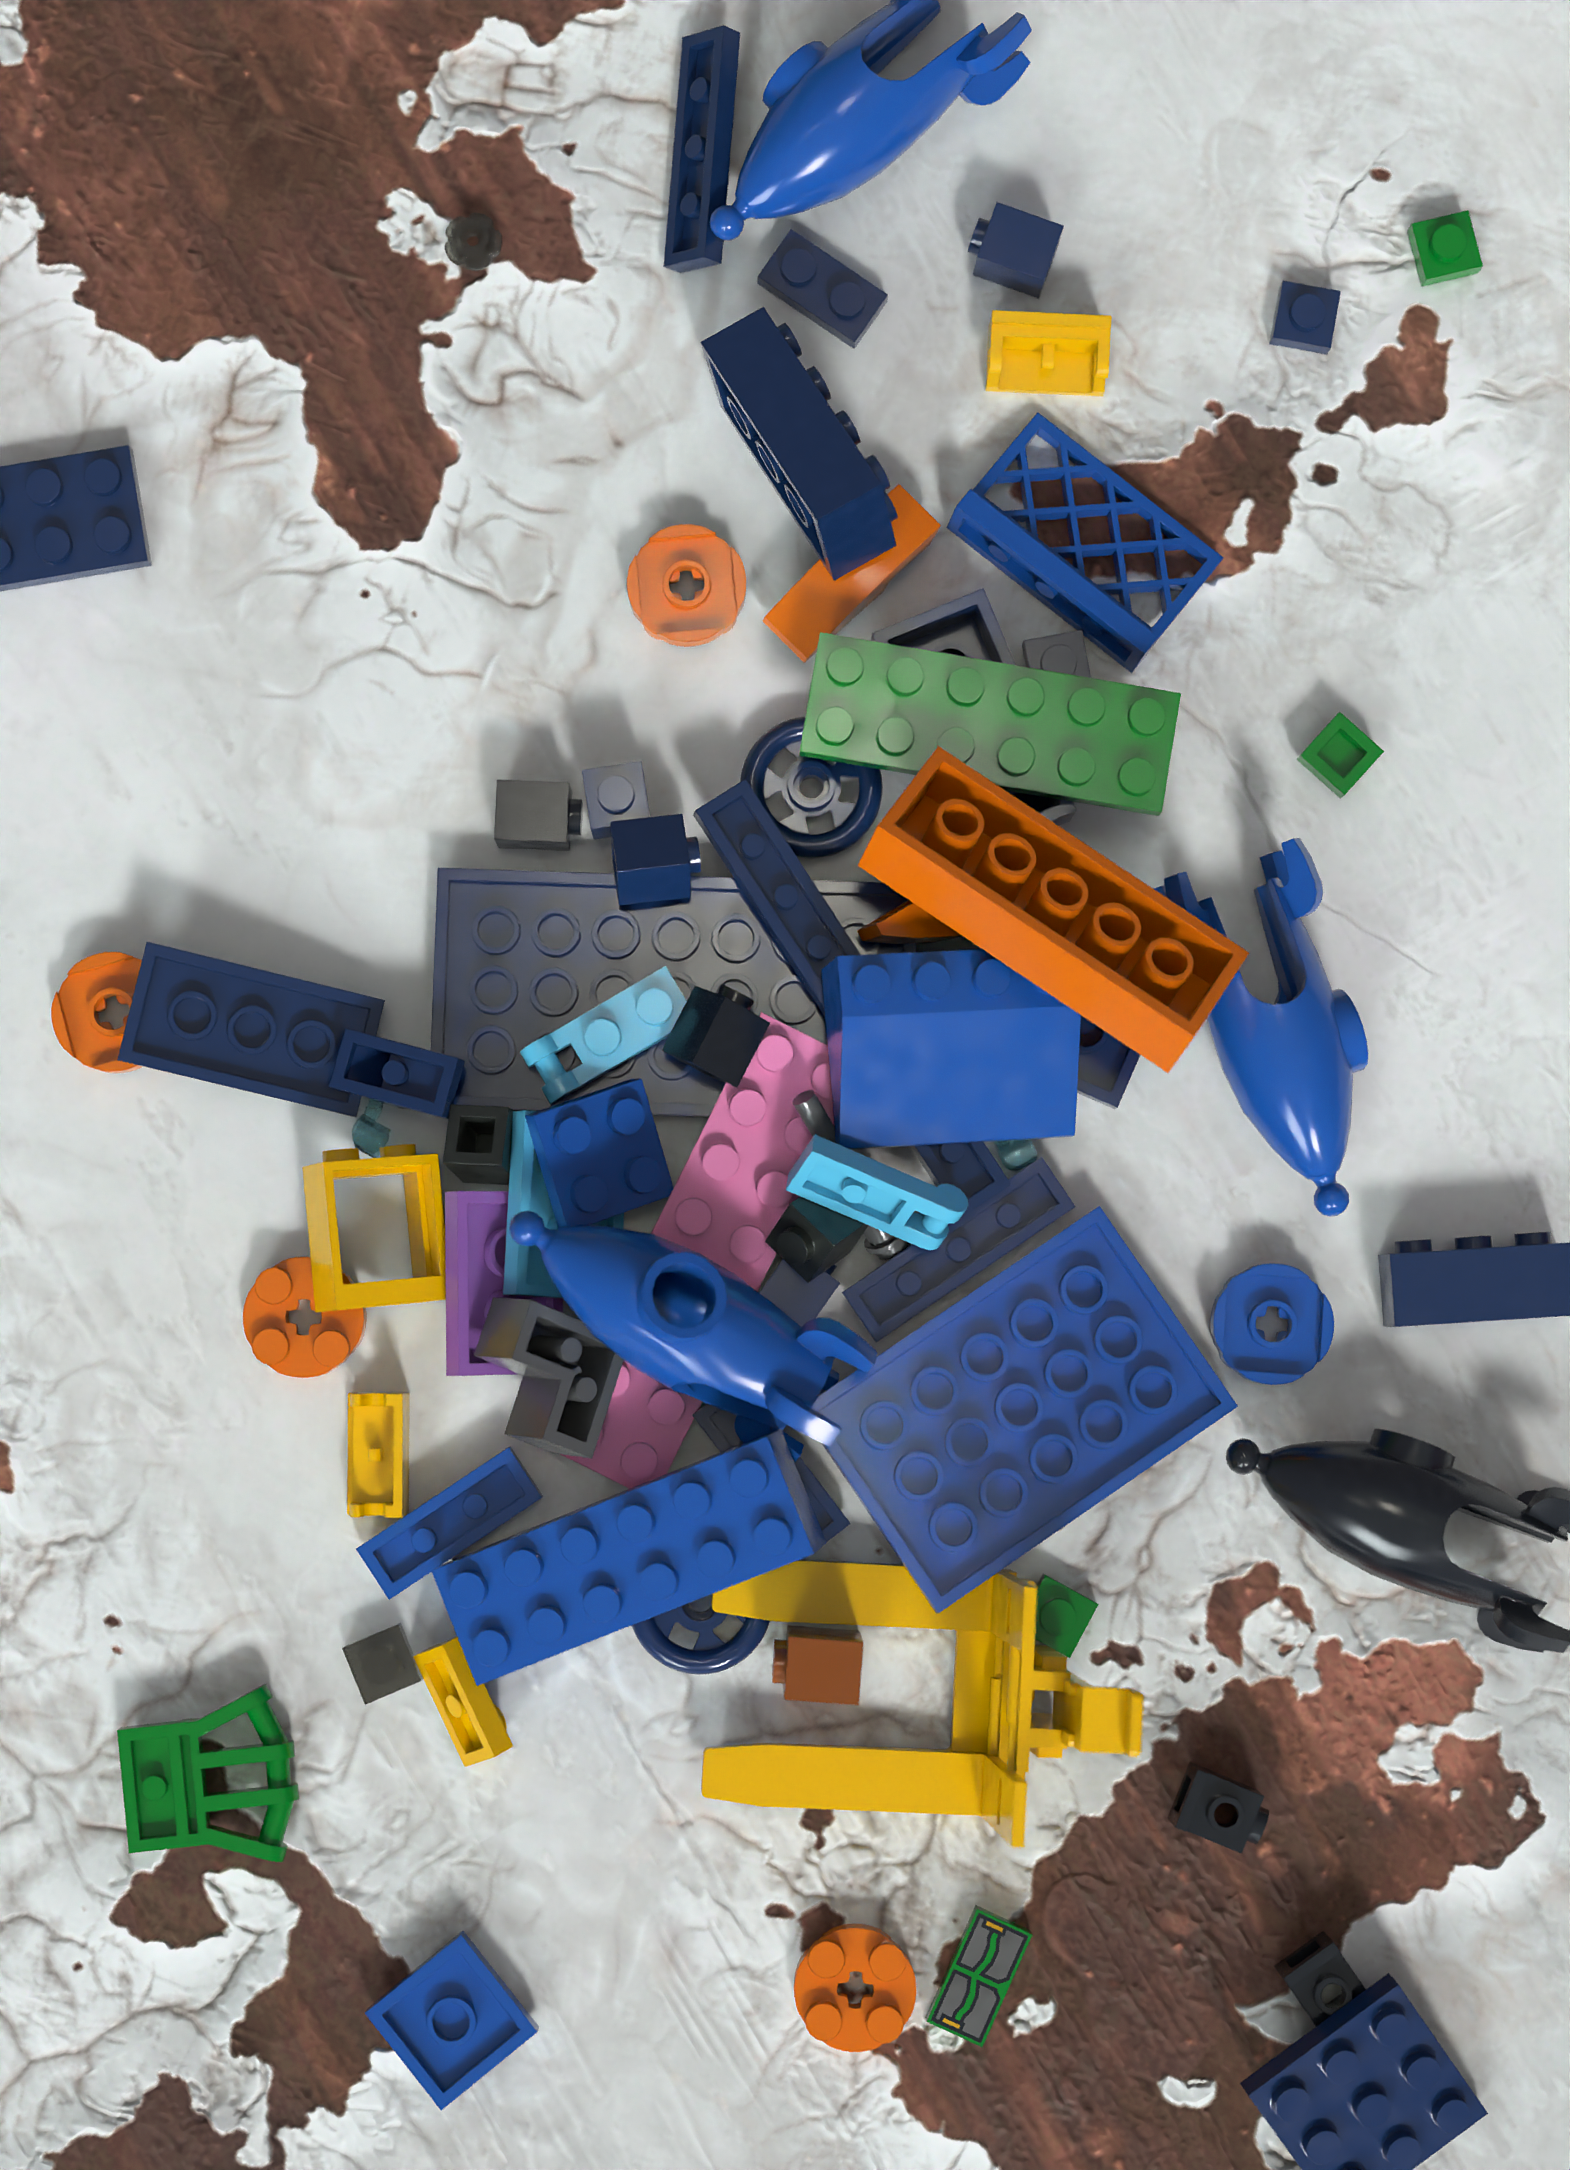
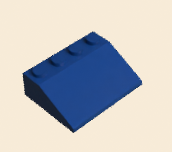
[821,949,1081,1150]

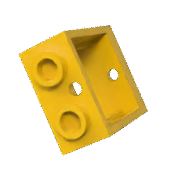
[302,1144,446,1313]

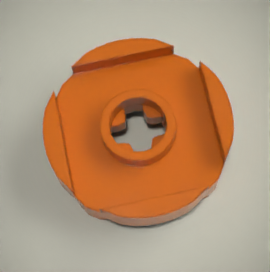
[627,524,746,647]
[51,952,143,1074]
[243,1257,367,1378]
[794,1923,916,2052]

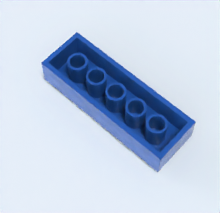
[431,1429,827,1686]

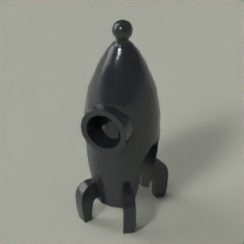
[1226,1429,1570,1653]

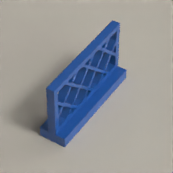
[946,412,1223,673]

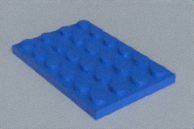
[811,1206,1238,1614]

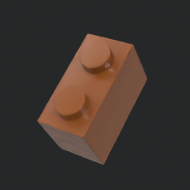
[772,1625,864,1705]

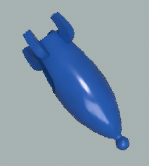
[709,0,1032,240]
[1154,838,1368,1217]
[509,1211,878,1463]

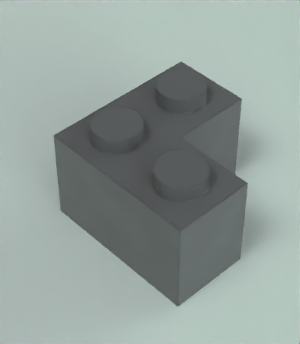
[474,1297,624,1458]

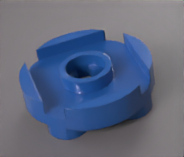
[1210,1264,1334,1385]

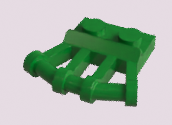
[117,1684,299,1862]

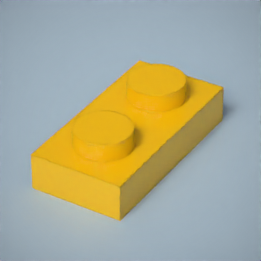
[413,1637,514,1767]

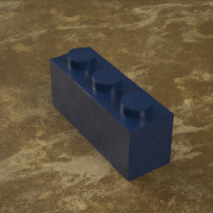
[1378,1232,1570,1327]

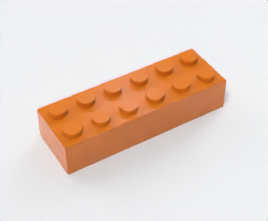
[857,746,1249,1073]

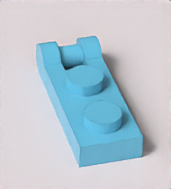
[520,966,687,1104]
[786,1135,969,1250]

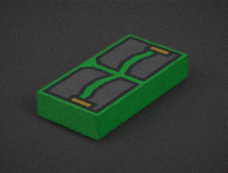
[925,1905,1033,2047]

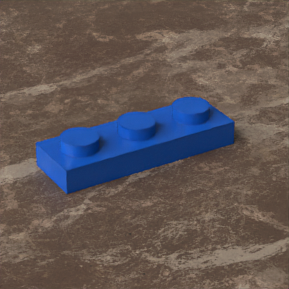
[356,1446,544,1600]

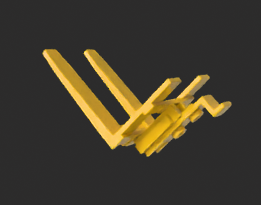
[701,1560,1144,1848]

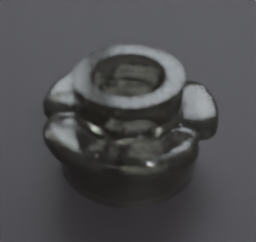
[444,213,503,271]

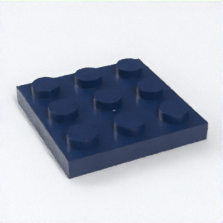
[1240,1973,1488,2170]

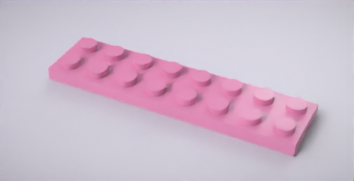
[560,1012,834,1489]

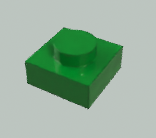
[1407,210,1483,287]
[1296,712,1384,799]
[1034,1573,1099,1658]

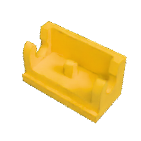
[986,310,1112,397]
[347,1393,410,1518]

